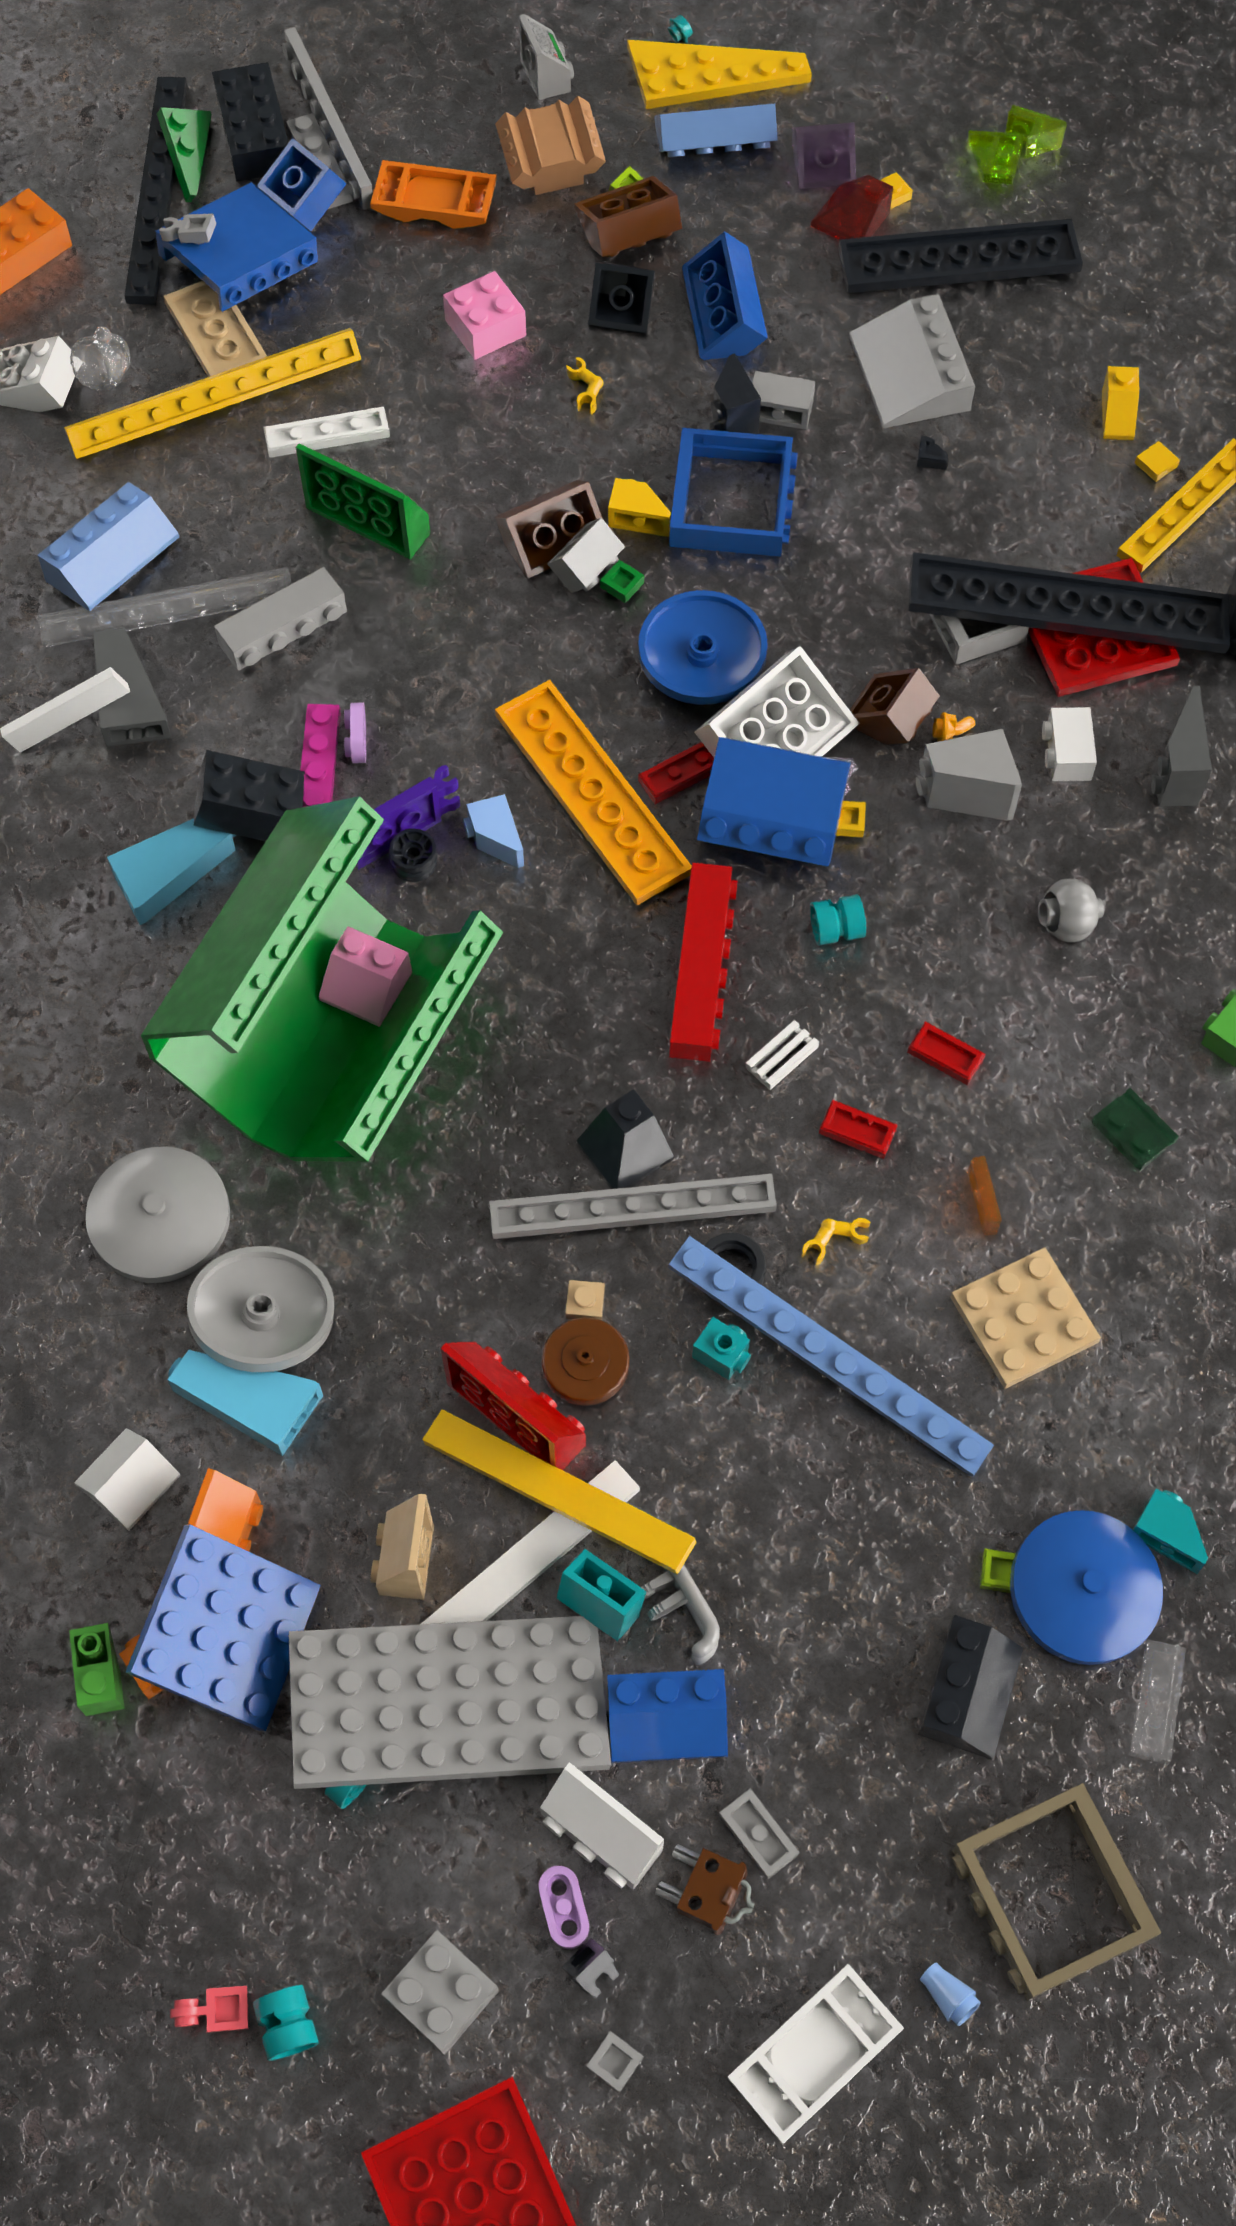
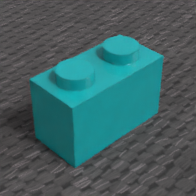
[556,1549,646,1642]

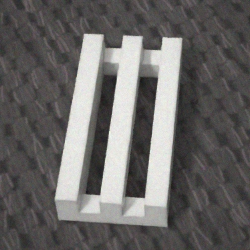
[746,1020,819,1090]

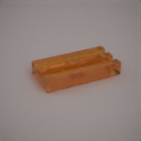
[967,1156,1002,1236]

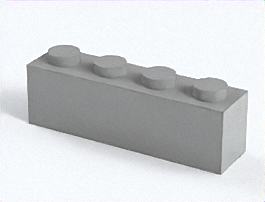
[214,567,347,671]

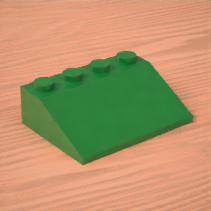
[295,443,431,560]

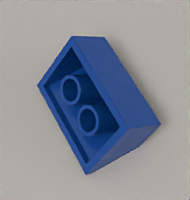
[607,1669,728,1763]

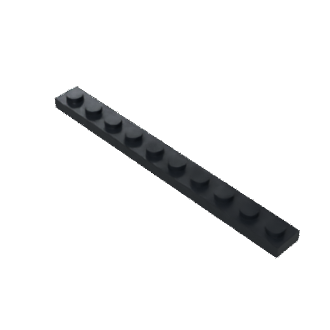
[124,77,188,305]

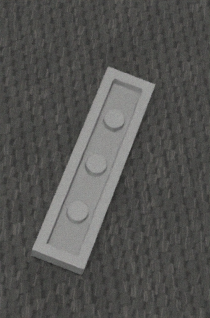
[286,113,353,209]

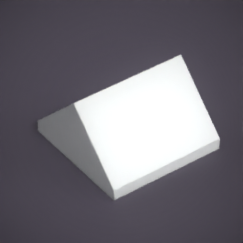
[75,1428,181,1531]

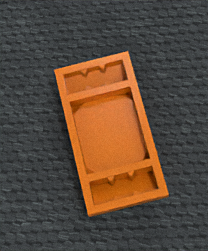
[370,160,497,229]

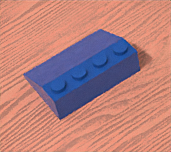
[697,737,851,867]

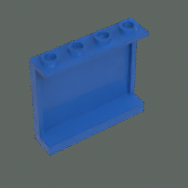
[156,182,318,312]

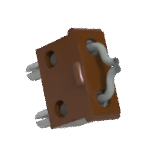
[655,1844,755,1936]

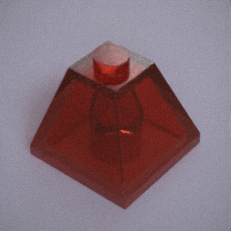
[810,175,893,240]

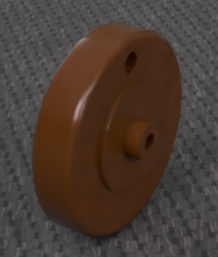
[542,1317,629,1405]

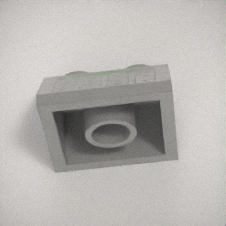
[519,14,574,100]

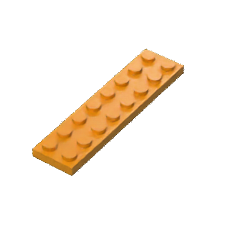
[495,680,692,905]

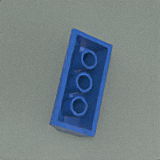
[682,231,768,360]

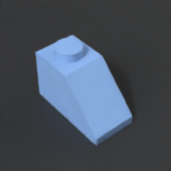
[463,794,524,868]

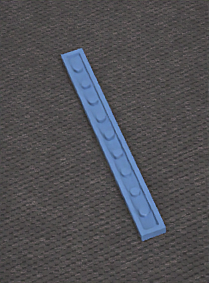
[668,1236,994,1477]

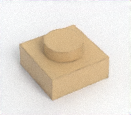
[565,1280,605,1320]

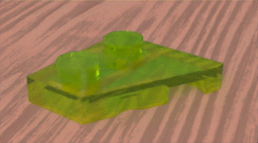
[968,130,1024,184]

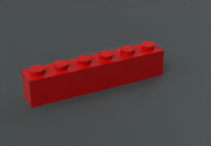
[669,862,738,1062]

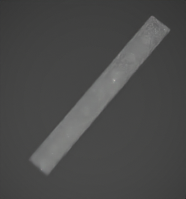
[37,567,292,647]

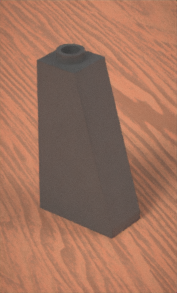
[93,628,171,747]

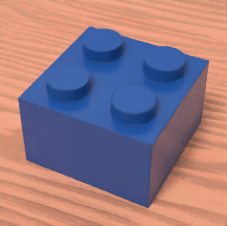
[257,138,346,231]

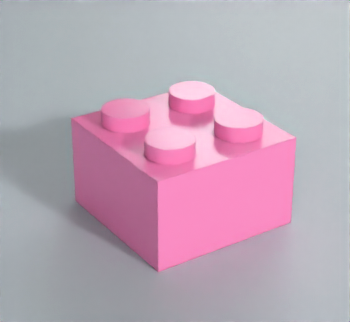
[443,271,526,360]

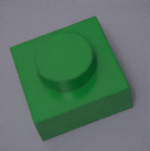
[600,560,644,603]

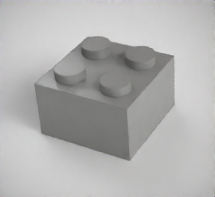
[381,1930,499,2055]

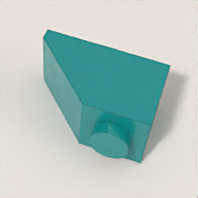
[1133,1488,1208,1574]

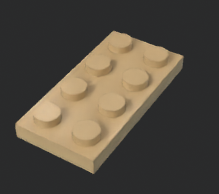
[164,281,267,377]

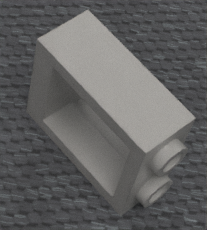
[930,614,1029,665]

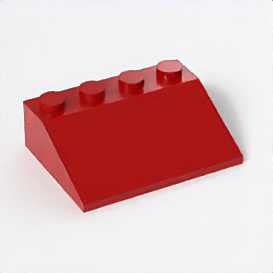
[440,1341,586,1470]

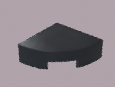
[917,435,948,470]

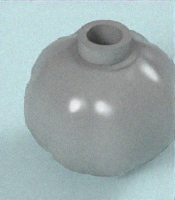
[1038,879,1104,942]

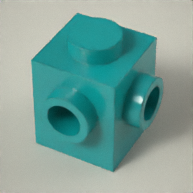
[692,1317,751,1380]

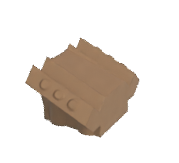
[495,96,606,195]

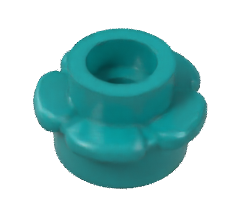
[668,15,693,43]

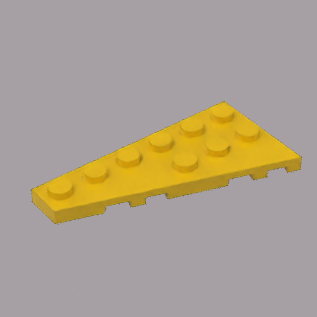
[627,40,812,109]

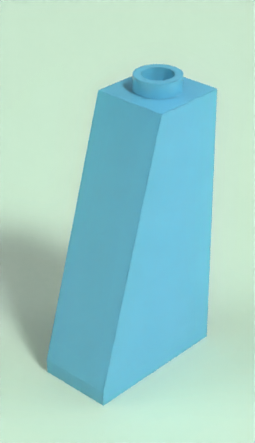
[107,818,237,925]
[167,1350,323,1456]

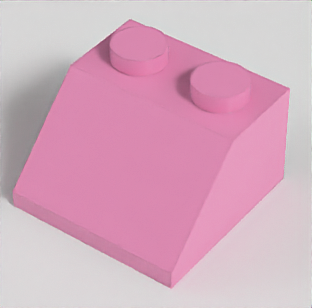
[319,926,412,1027]

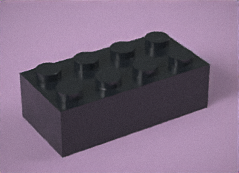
[212,62,288,182]

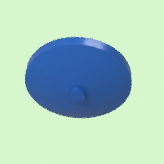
[638,590,768,705]
[1010,1510,1163,1665]

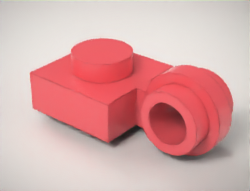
[170,1986,249,2033]

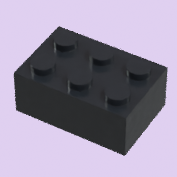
[193,750,305,841]

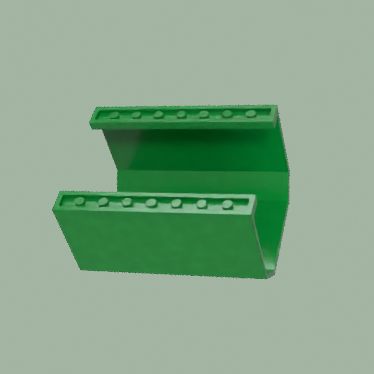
[141,796,503,1162]

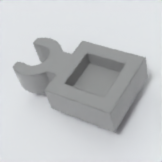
[159,214,216,244]

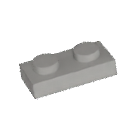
[719,1788,799,1880]

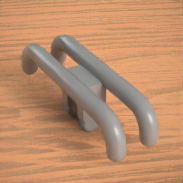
[641,1565,720,1665]

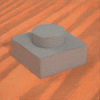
[586,2031,644,2093]

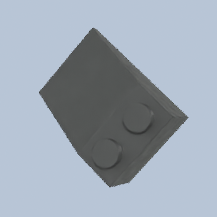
[1151,686,1212,807]

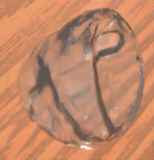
[70,326,131,391]

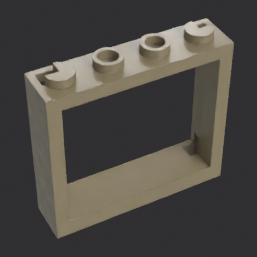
[951,1783,1161,2001]

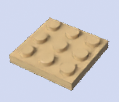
[950,1247,1101,1389]

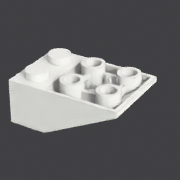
[0,336,81,412]

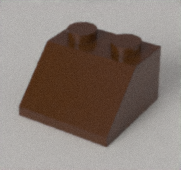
[850,668,940,745]

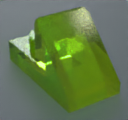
[1005,105,1067,158]

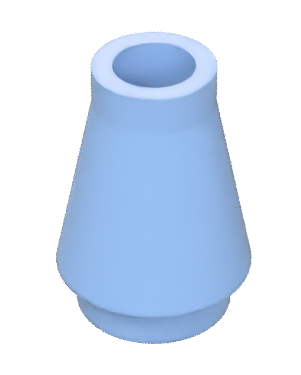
[920,1962,981,2026]

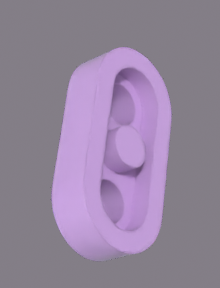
[344,702,366,763]
[539,1866,589,1949]

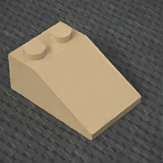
[371,1494,434,1600]

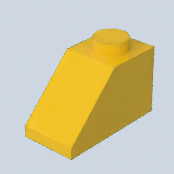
[1102,366,1139,440]
[608,478,671,537]

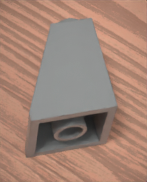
[916,729,1022,821]

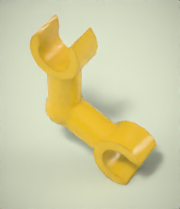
[566,357,603,415]
[801,1218,871,1265]

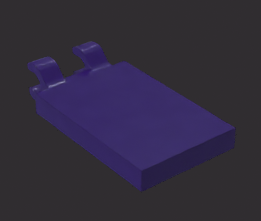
[356,765,461,870]

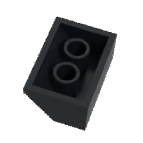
[918,1615,1024,1760]

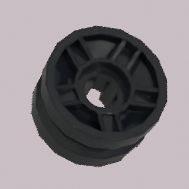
[389,829,438,882]

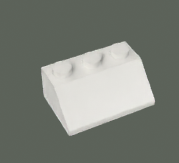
[540,1762,664,1890]

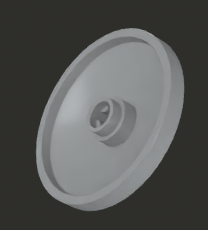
[86,1147,230,1283]
[187,1246,334,1372]

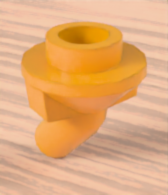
[932,712,975,742]

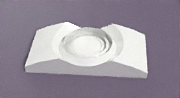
[727,1964,904,2144]

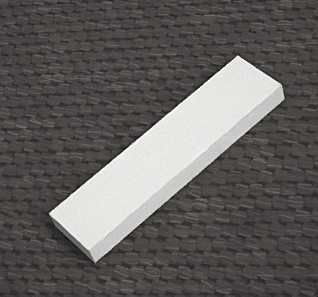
[263,407,390,458]
[0,667,130,753]

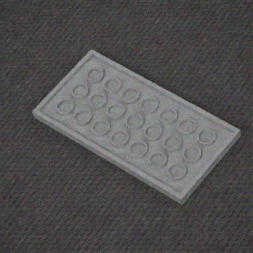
[289,1616,611,1789]

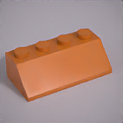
[187,1468,263,1551]

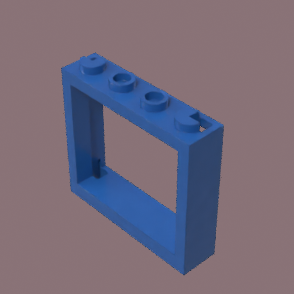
[669,428,798,557]

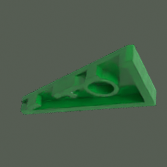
[157,107,212,202]

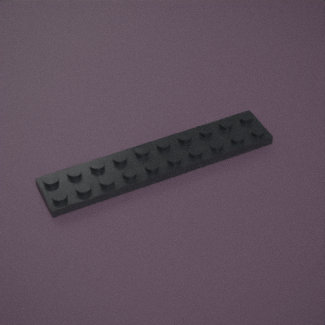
[908,552,1230,653]

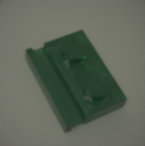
[1091,1088,1179,1171]

